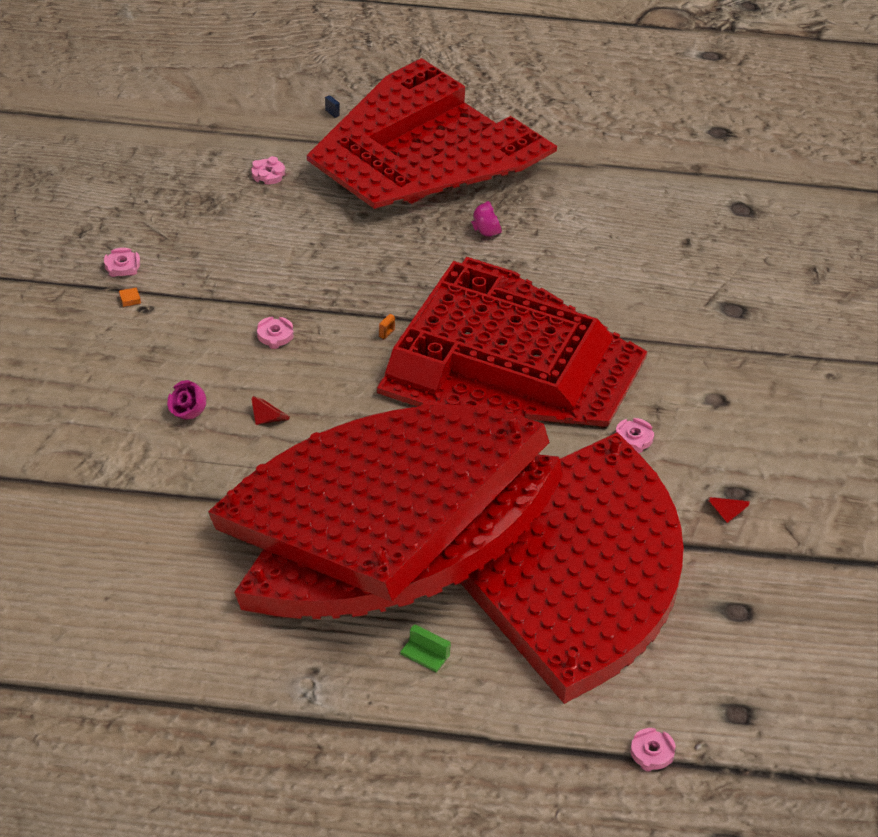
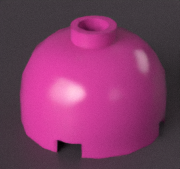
[471,201,502,236]
[167,380,207,420]

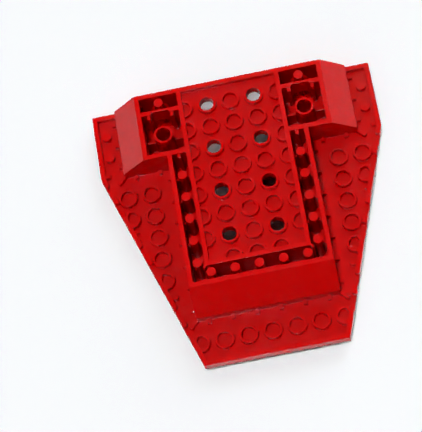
[307,58,557,209]
[377,256,648,427]

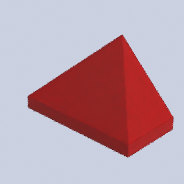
[251,396,290,425]
[708,497,750,523]

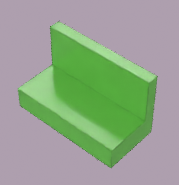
[400,624,451,673]

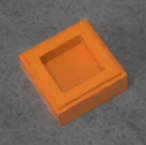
[119,287,141,307]
[379,314,395,339]

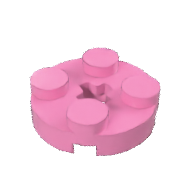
[251,156,285,185]
[104,248,140,277]
[257,317,294,349]
[616,418,654,453]
[630,728,676,771]

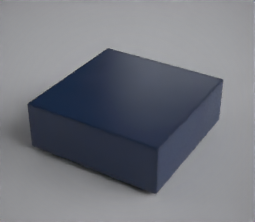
[325,95,340,118]

